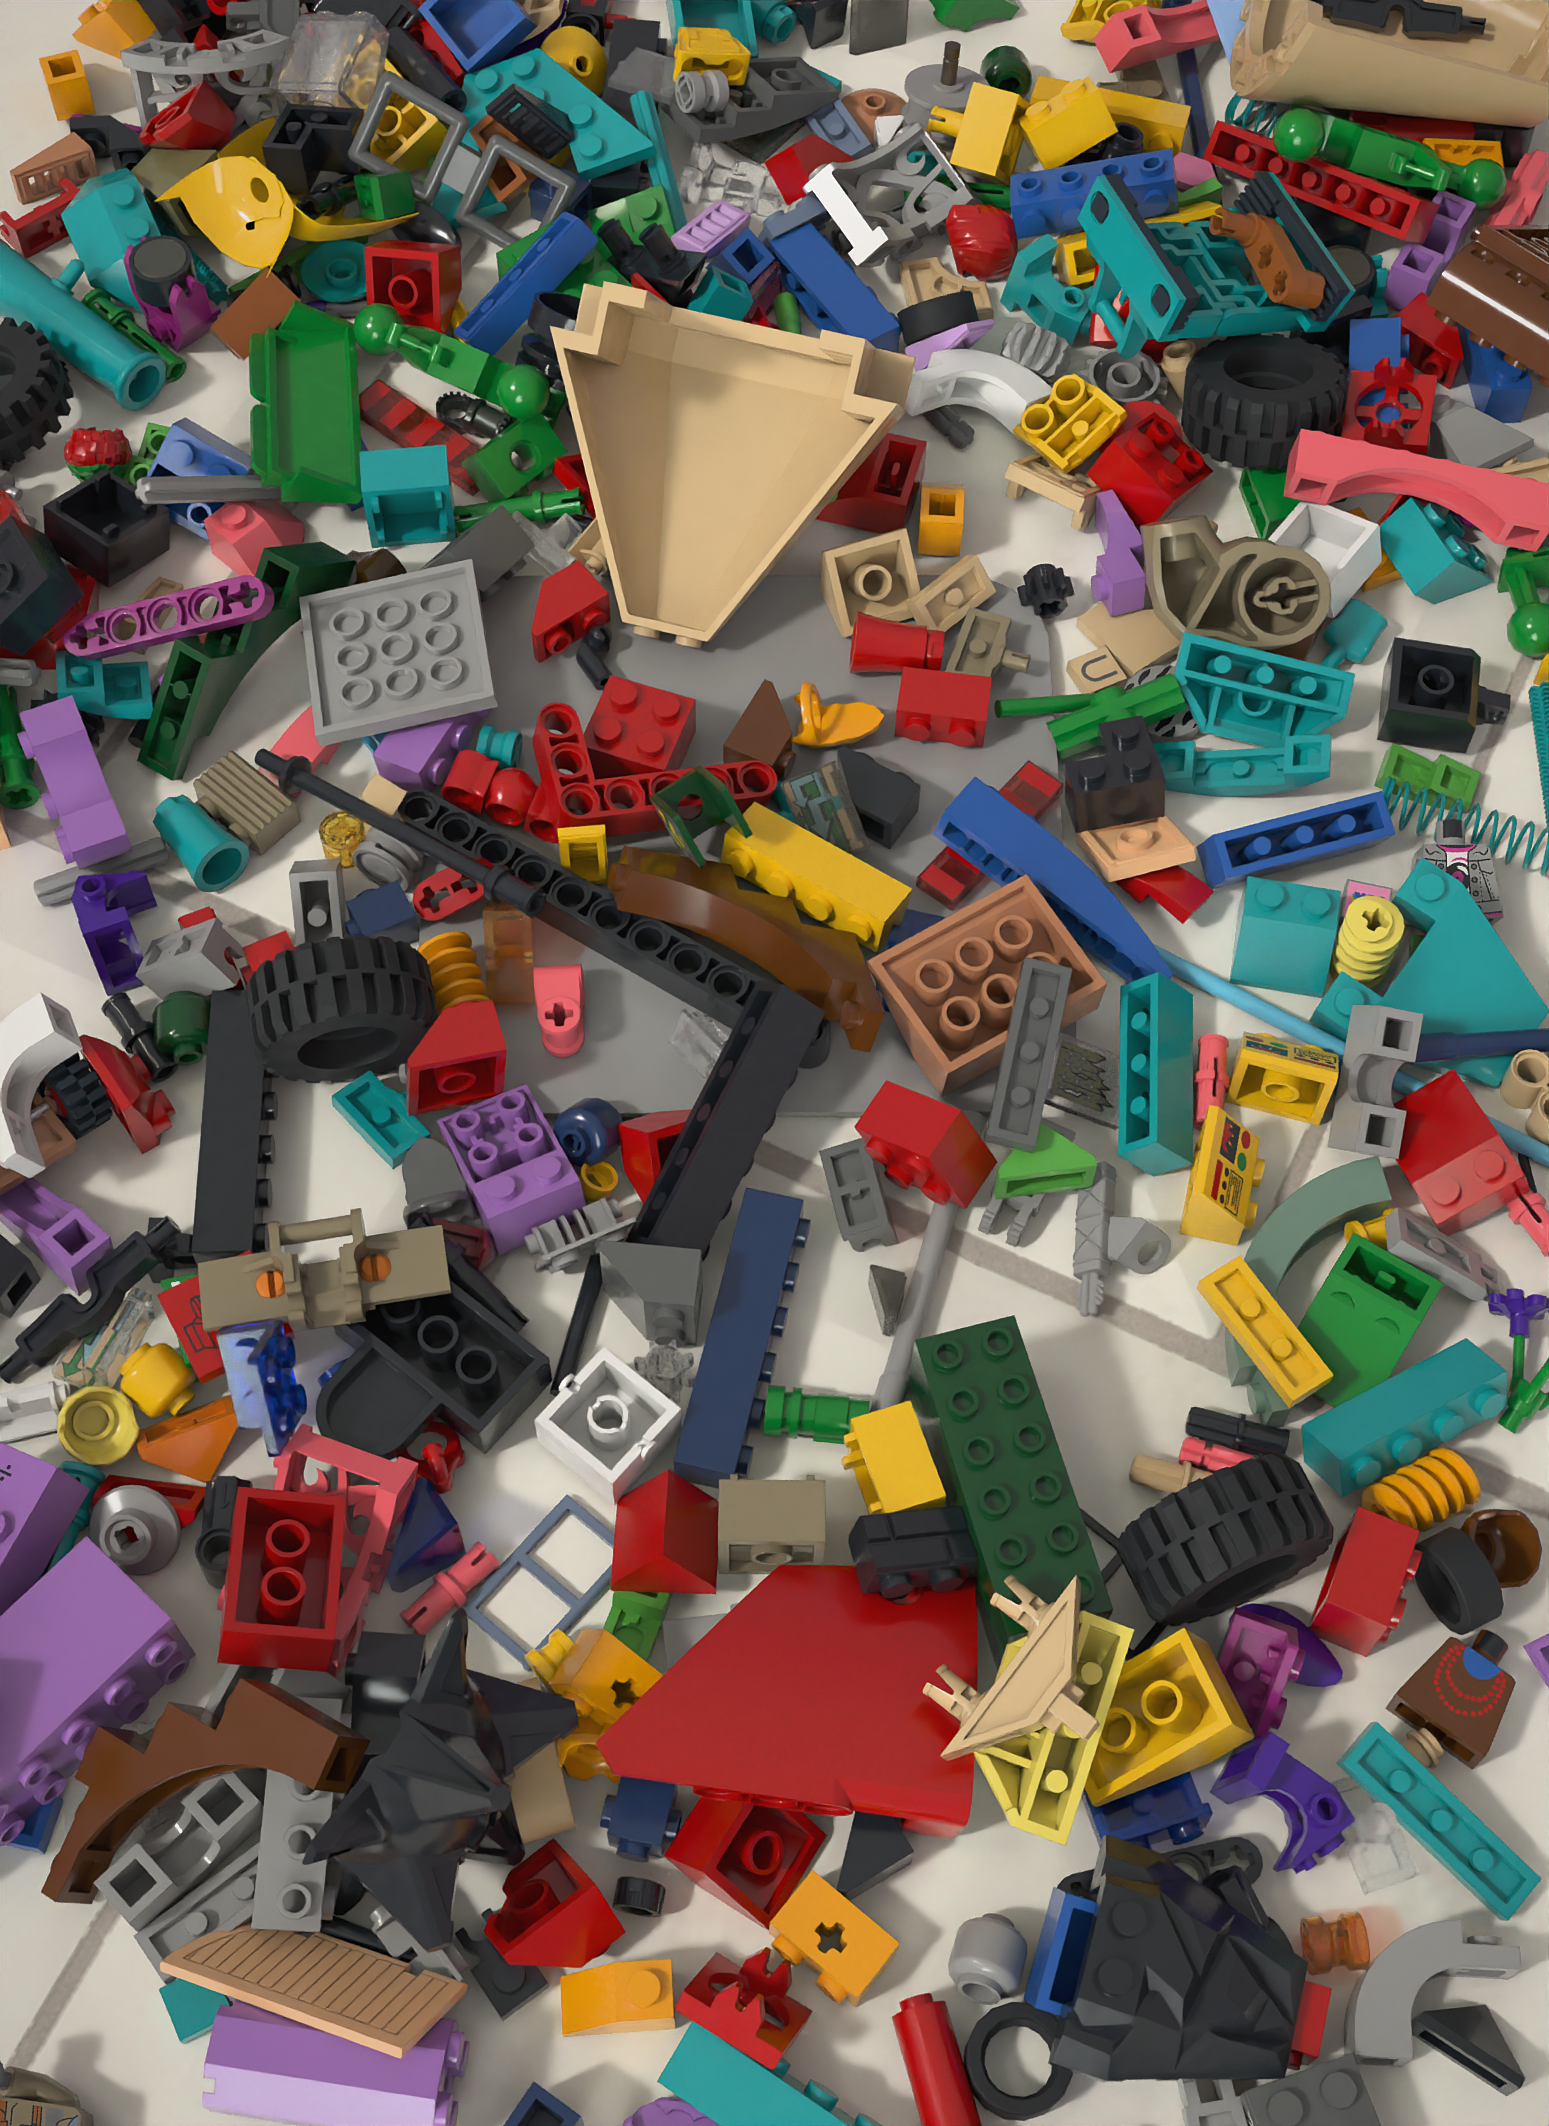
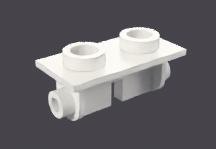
[0,1378,72,1443]

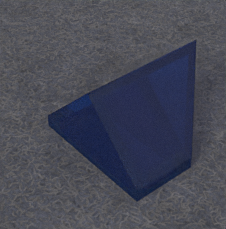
[386,1476,466,1593]

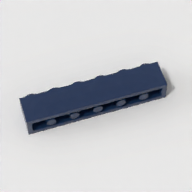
[673,1187,811,1489]

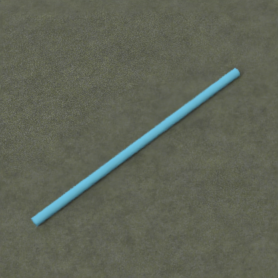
[1152,943,1549,1168]

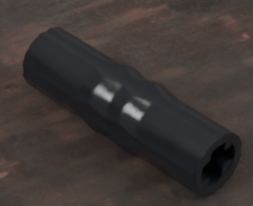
[380,26,467,112]

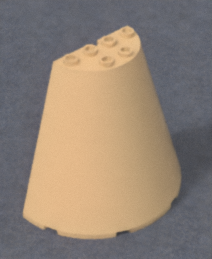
[1230,0,1549,128]

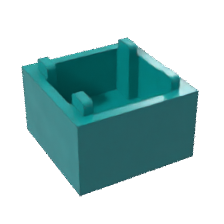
[359,445,457,548]

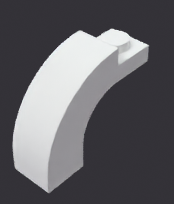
[904,349,1052,435]
[0,992,83,1178]

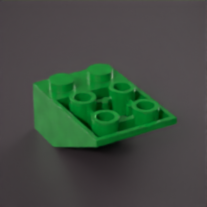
[1297,1233,1444,1408]

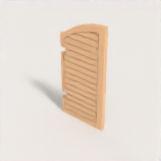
[160,1922,468,2059]

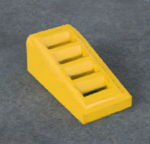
[557,824,609,885]

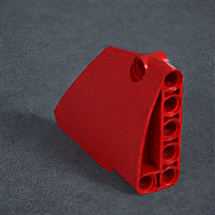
[595,1565,978,1838]

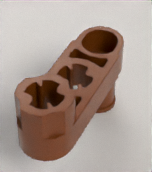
[1209,207,1325,310]

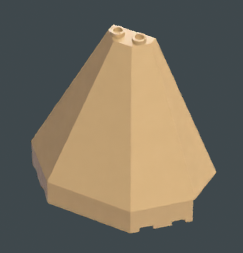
[550,281,916,649]

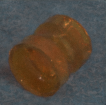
[1300,1911,1370,1976]

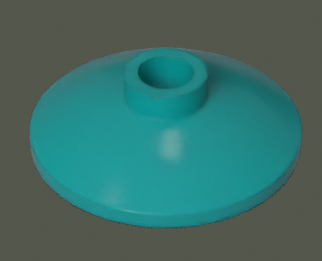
[301,240,367,303]

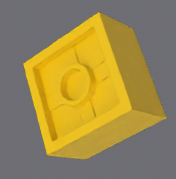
[841,1400,946,1515]

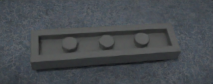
[984,957,1072,1153]

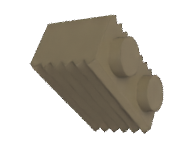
[193,751,301,856]

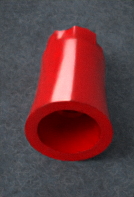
[849,611,944,673]

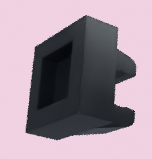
[147,1217,197,1283]

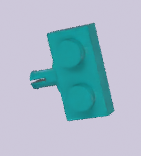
[332,1070,431,1169]

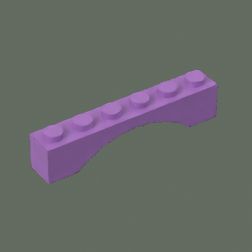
[0,1177,114,1296]

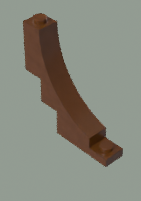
[608,846,886,1052]

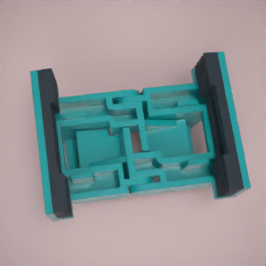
[1077,171,1356,359]

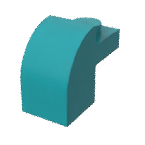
[687,265,753,321]

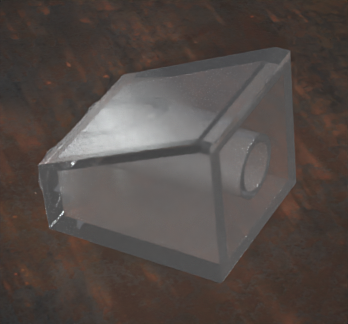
[269,11,390,115]

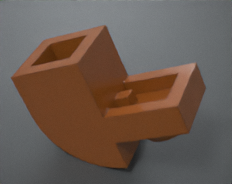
[469,114,543,203]

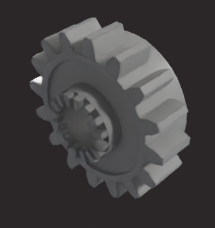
[1078,348,1168,407]

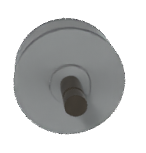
[901,41,990,144]

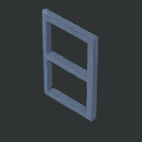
[462,1494,614,1672]

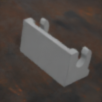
[135,917,245,1000]

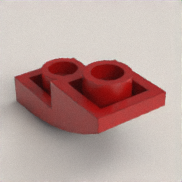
[1114,865,1214,924]

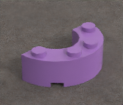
[17,695,133,870]

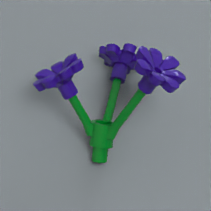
[1488,1288,1549,1434]

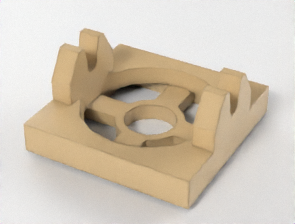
[1004,453,1103,531]

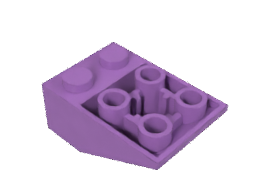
[437,1084,586,1256]

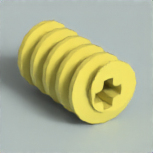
[1329,895,1405,989]

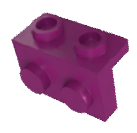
[1216,1607,1305,1739]

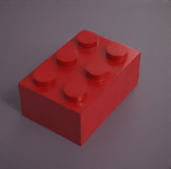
[217,1486,346,1672]

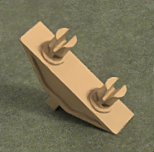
[923,1574,1100,1761]

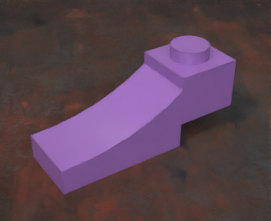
[1091,489,1146,617]

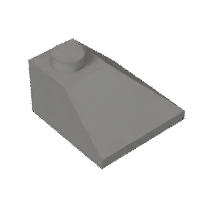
[1409,395,1534,469]

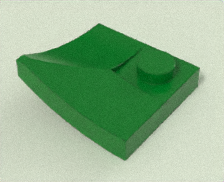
[588,184,677,260]

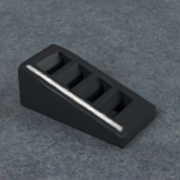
[485,83,574,160]

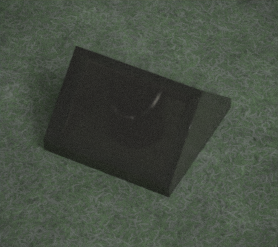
[849,0,909,56]

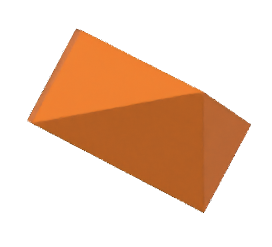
[136,1394,241,1483]

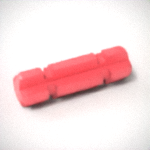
[1179,1436,1253,1473]

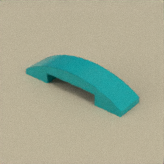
[1153,734,1332,797]

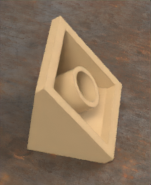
[820,528,921,638]

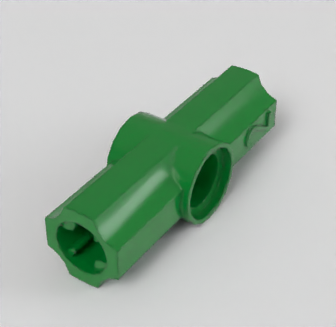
[1046,673,1187,760]

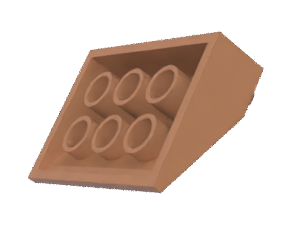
[867,874,1107,1097]

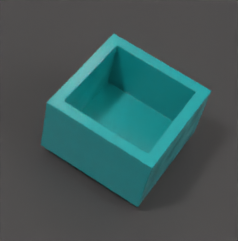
[666,0,759,59]

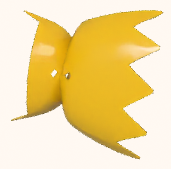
[155,117,419,278]

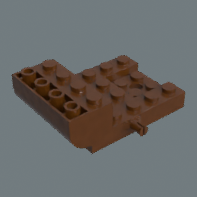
[1425,223,1549,388]

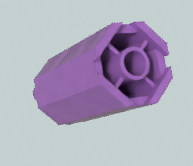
[202,1995,470,2126]

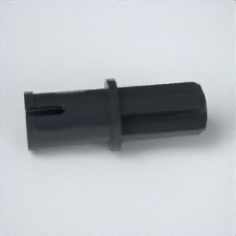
[1185,1406,1290,1456]

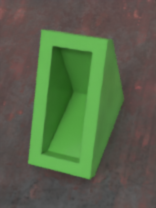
[994,1122,1097,1200]

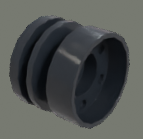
[515,291,581,392]

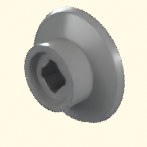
[89,1485,181,1575]

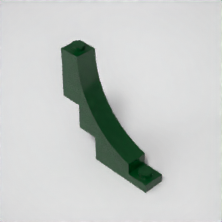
[137,541,356,781]

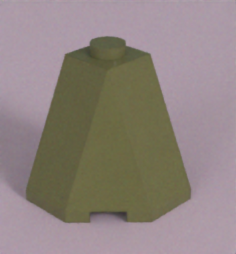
[131,148,218,239]

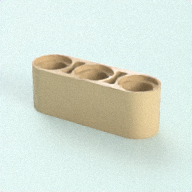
[508,1677,576,1844]

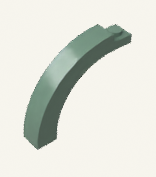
[1225,1156,1392,1428]

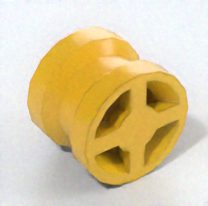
[524,1628,574,1696]

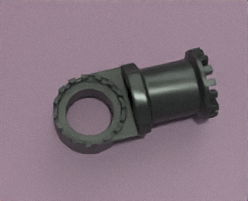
[436,391,517,439]

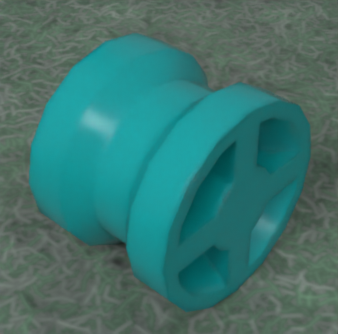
[476,724,523,770]

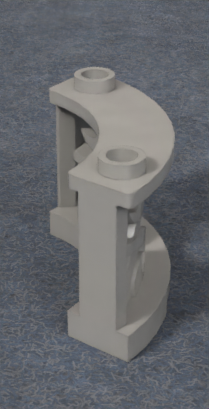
[120,29,295,152]
[802,122,983,268]

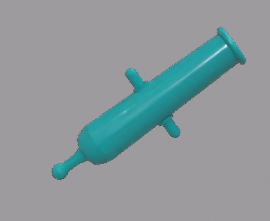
[0,238,166,411]

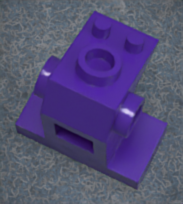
[71,870,157,996]
[1210,1732,1356,1874]

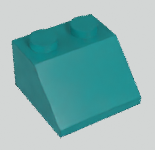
[1229,876,1341,998]

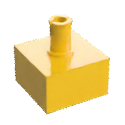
[928,82,1032,185]

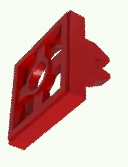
[1341,357,1437,455]
[674,1947,813,2070]

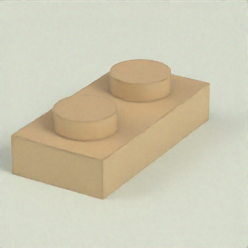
[906,554,997,632]

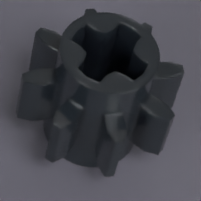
[1017,564,1074,619]

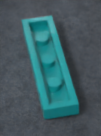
[1336,1722,1542,1921]

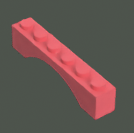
[1093,0,1220,73]
[1283,429,1549,552]

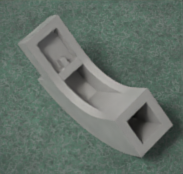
[1344,1920,1522,2067]

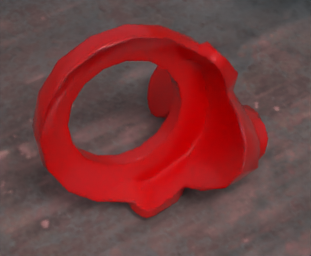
[396,1421,465,1494]

